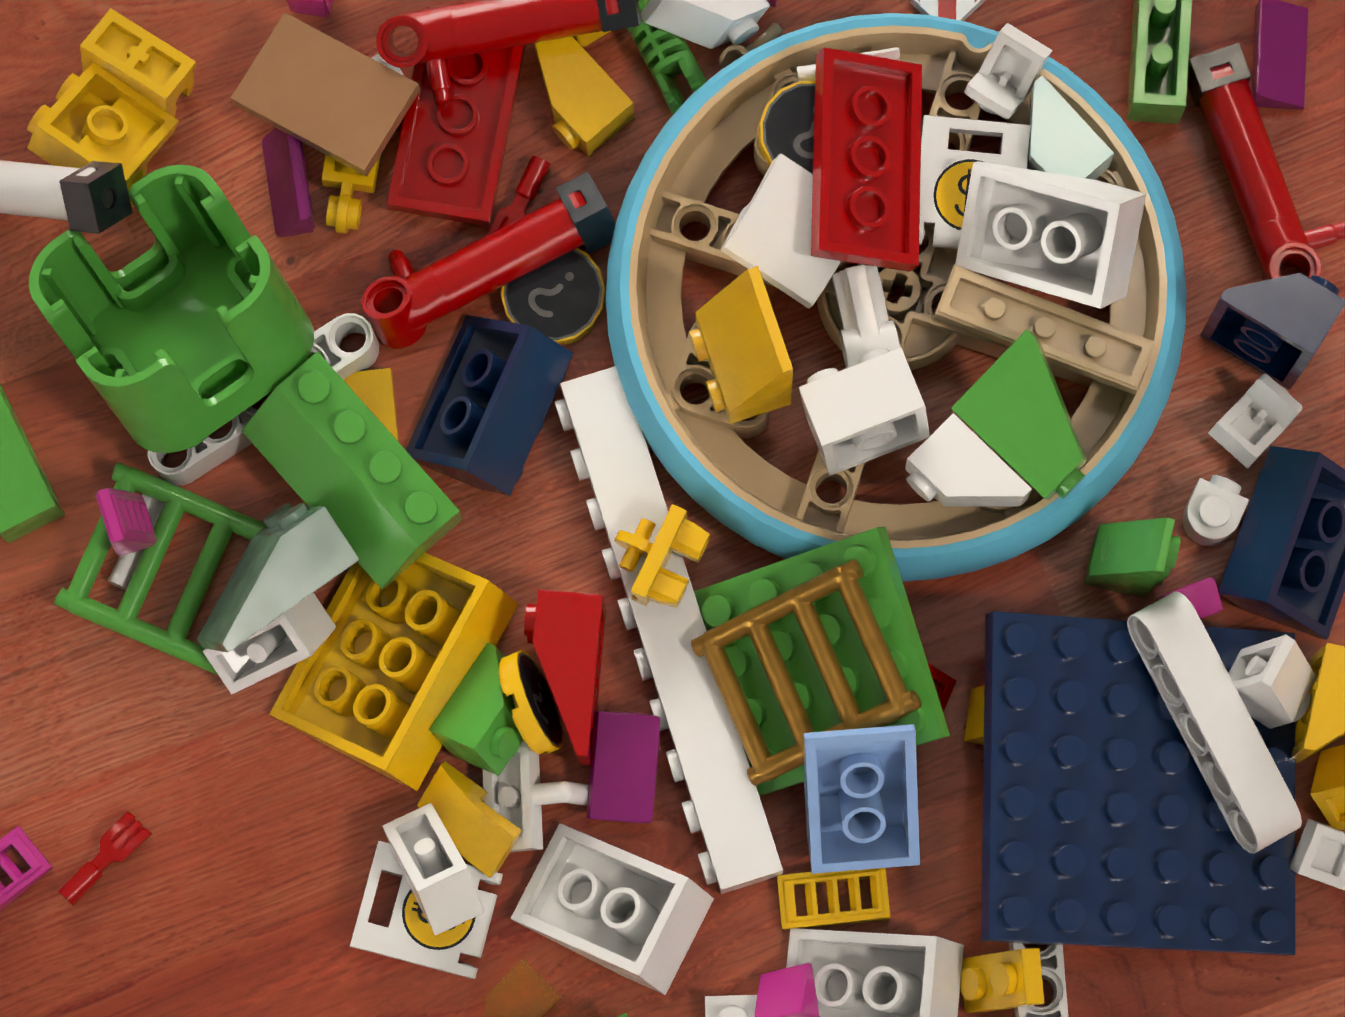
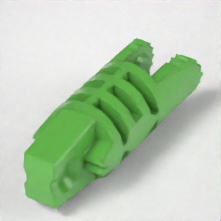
[627,0,707,115]

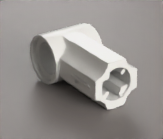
[832,265,900,369]

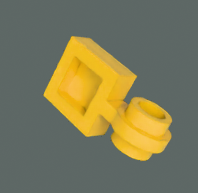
[321,155,381,234]

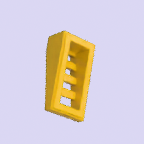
[777,868,890,930]

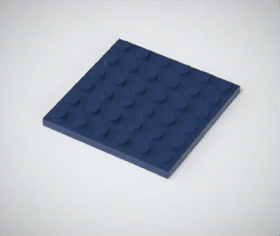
[981,611,1295,956]

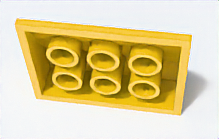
[269,553,519,791]

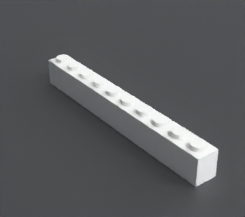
[555,366,783,894]

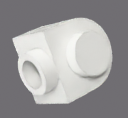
[1182,475,1249,546]

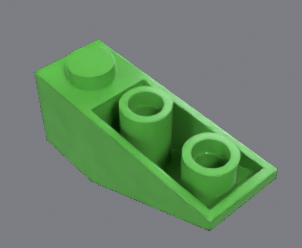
[1083,518,1181,599]

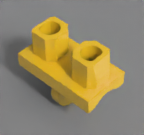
[614,504,710,608]

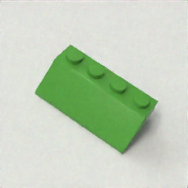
[241,351,463,590]

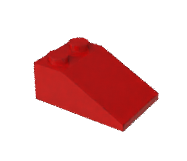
[524,589,606,769]

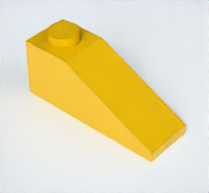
[533,36,635,157]

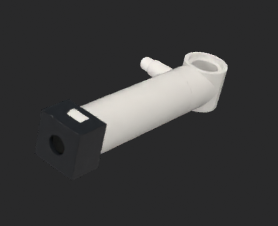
[0,160,133,234]

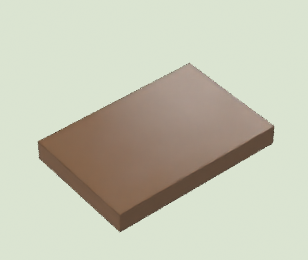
[230,12,420,177]

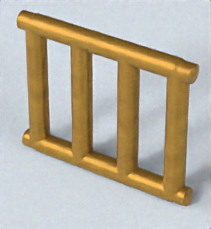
[691,559,922,786]

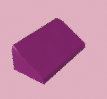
[1252,0,1308,110]
[262,128,316,237]
[587,711,660,823]

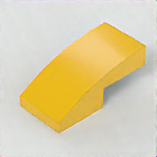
[417,761,523,878]

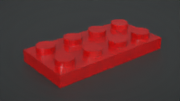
[387,7,526,227]
[811,47,922,272]

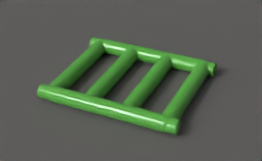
[54,462,266,675]

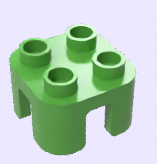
[29,165,314,453]

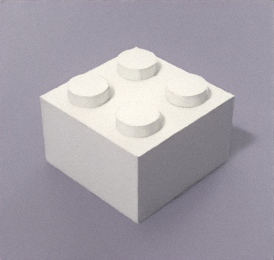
[798,348,930,476]

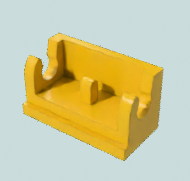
[80,8,196,117]

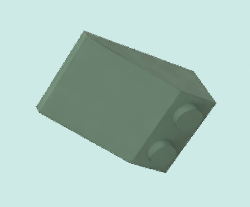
[197,503,359,653]

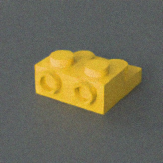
[27,62,179,185]

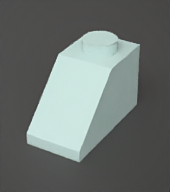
[1027,76,1114,180]

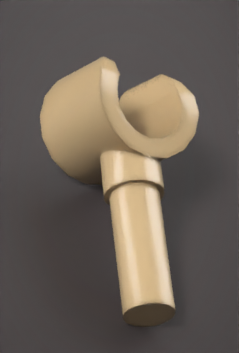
[720,23,782,68]

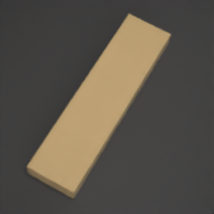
[934,265,1156,395]

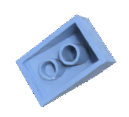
[804,724,920,874]

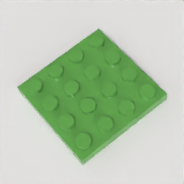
[694,527,950,796]

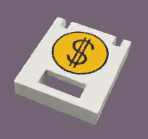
[919,115,1031,249]
[350,841,503,979]

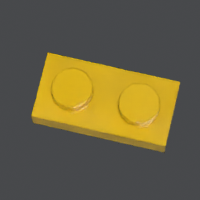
[960,948,1044,1013]

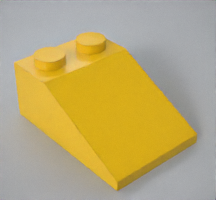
[689,266,793,424]

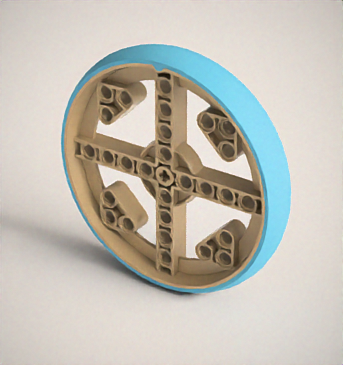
[606,13,1187,581]

